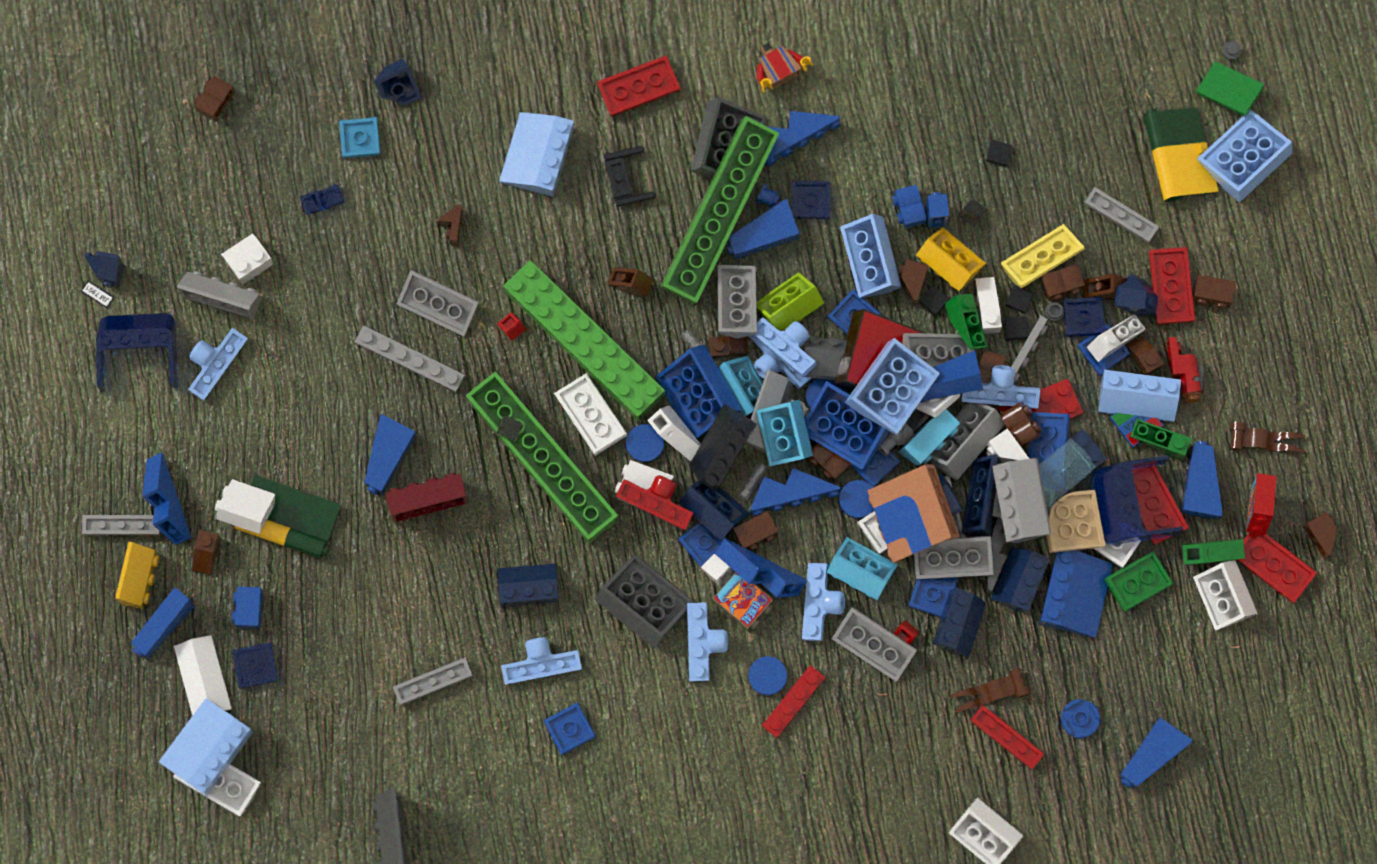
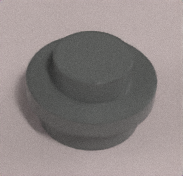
[1222,41,1241,60]
[1045,302,1064,321]

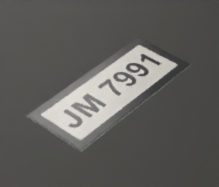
[80,280,115,309]

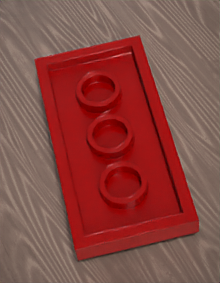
[597,56,680,117]
[1148,247,1195,325]
[998,378,1084,429]
[1118,460,1189,546]
[1236,532,1317,604]

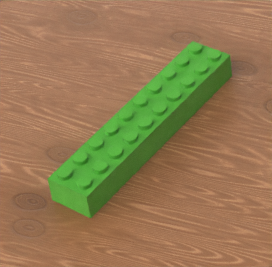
[660,116,779,304]
[503,260,665,422]
[466,372,619,544]

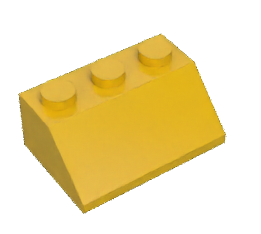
[916,227,986,291]
[115,542,159,609]

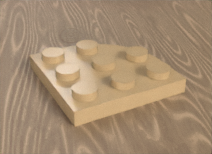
[1047,490,1105,553]

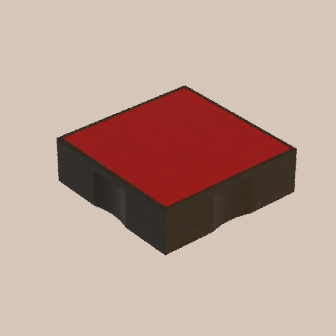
[834,309,928,391]

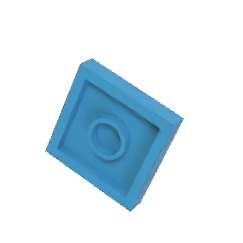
[339,117,380,159]

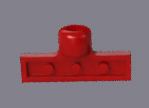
[616,475,694,530]

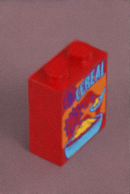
[1246,473,1276,535]

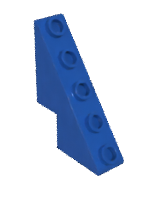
[764,111,841,167]
[142,452,191,545]
[750,468,840,516]
[716,538,807,598]

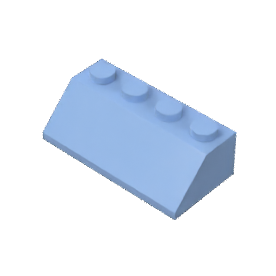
[840,214,902,298]
[1098,370,1181,422]

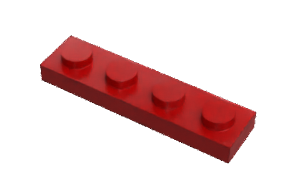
[761,665,825,739]
[970,705,1044,770]

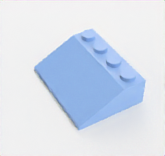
[1197,109,1293,202]
[499,112,574,197]
[845,338,940,435]
[159,698,253,796]

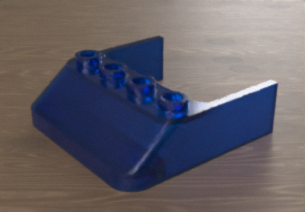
[96,313,177,392]
[1091,455,1183,545]

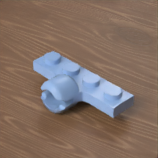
[753,318,817,378]
[188,328,248,401]
[749,335,813,390]
[961,365,1040,408]
[802,563,845,641]
[687,602,728,681]
[501,637,582,684]

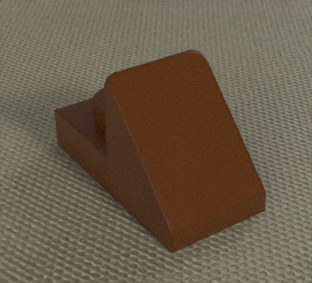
[437,204,463,246]
[709,336,748,358]

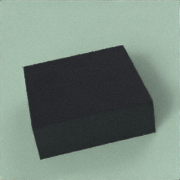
[986,140,1012,167]
[919,285,949,316]
[1005,285,1034,314]
[1005,316,1028,340]

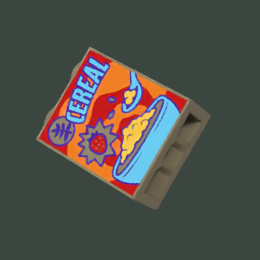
[712,572,773,632]

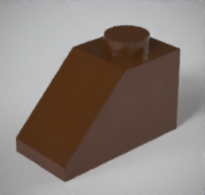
[898,259,928,305]
[607,267,654,297]
[1083,274,1127,300]
[1125,336,1164,376]
[1304,512,1337,560]
[192,530,221,575]

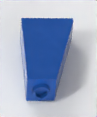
[726,199,799,260]
[920,351,983,402]
[364,414,417,495]
[1181,441,1222,520]
[131,587,195,658]
[1119,718,1193,788]

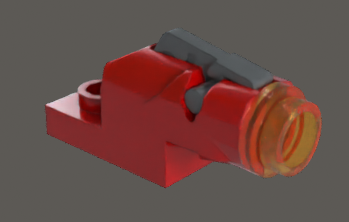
[1166,337,1203,403]

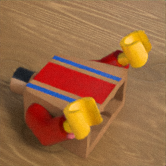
[756,43,813,92]

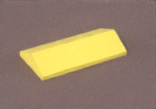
[1001,224,1085,288]

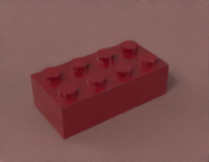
[385,473,469,523]

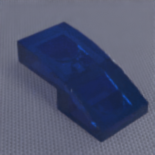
[300,184,345,215]

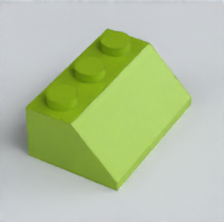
[756,272,824,331]

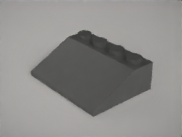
[690,97,766,179]
[595,554,694,648]
[372,788,408,864]

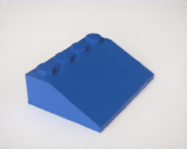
[655,344,742,439]
[805,381,890,470]
[1039,550,1113,638]

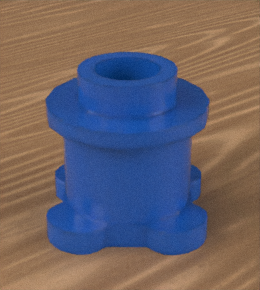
[757,184,780,208]

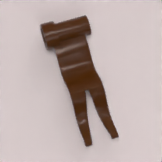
[1230,422,1305,454]
[950,668,1031,713]

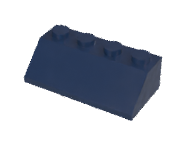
[961,454,1003,537]

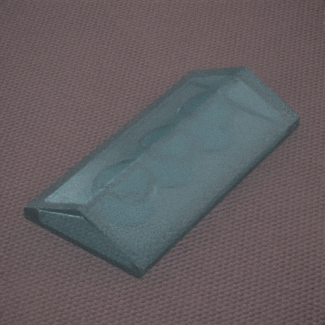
[1039,438,1096,508]

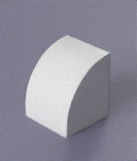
[701,554,734,588]

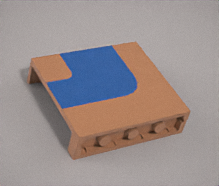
[867,465,960,563]

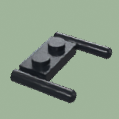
[603,146,656,207]

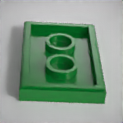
[1196,61,1265,117]
[1104,551,1174,612]

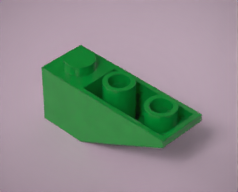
[945,294,987,350]
[1130,419,1192,461]
[1182,539,1245,565]

